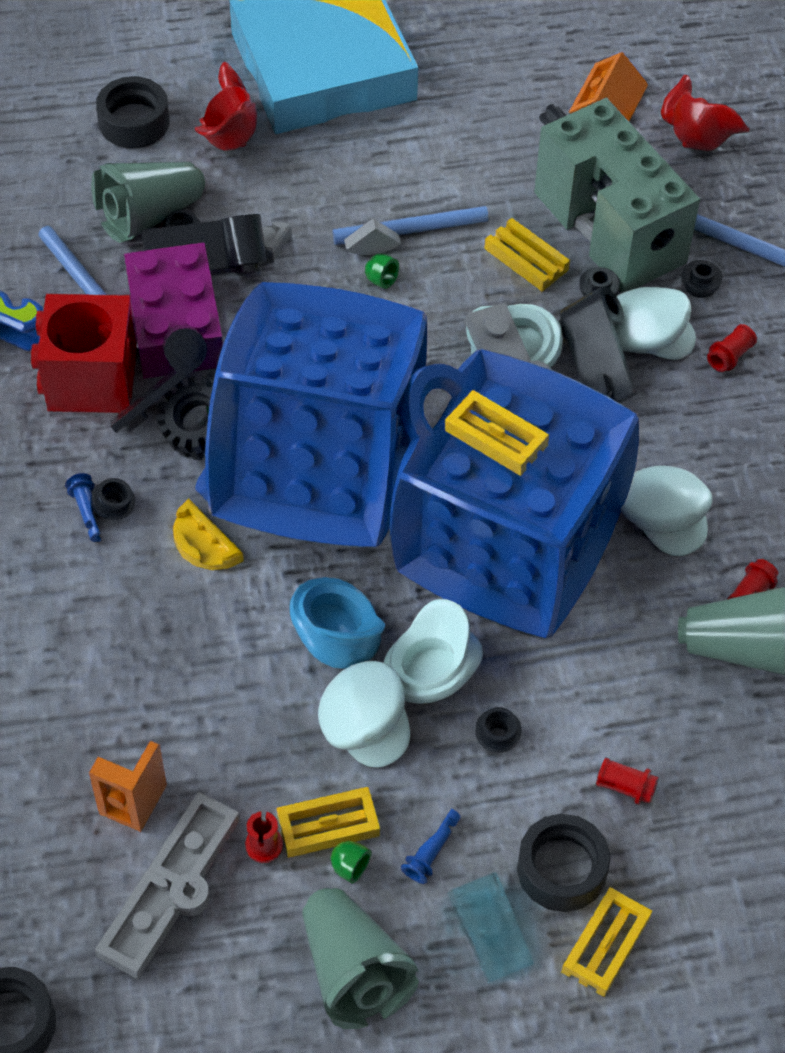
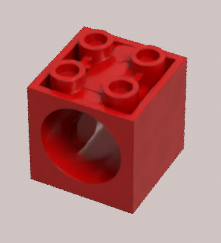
[31,294,138,413]

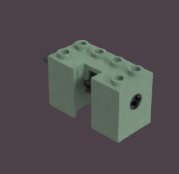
[534,97,700,293]

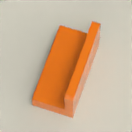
[569,52,648,121]
[89,741,167,832]

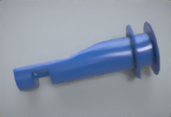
[65,473,101,542]
[400,809,461,884]

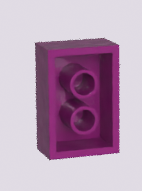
[124,243,223,379]

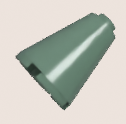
[91,162,205,243]
[678,587,785,676]
[302,888,419,1029]

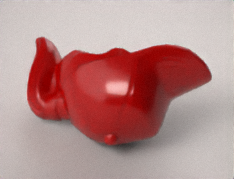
[195,62,257,151]
[661,74,750,151]

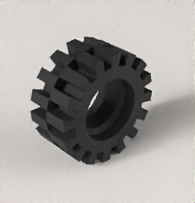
[156,377,213,460]

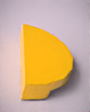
[173,498,244,570]

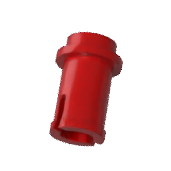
[707,324,757,372]
[727,559,779,599]
[596,757,659,805]
[245,811,283,863]

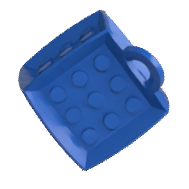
[195,282,427,547]
[389,349,639,638]

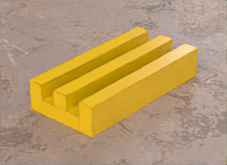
[484,218,570,292]
[445,390,549,476]
[277,787,380,858]
[561,887,652,997]

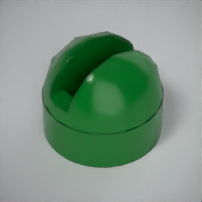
[365,254,400,289]
[331,840,372,884]

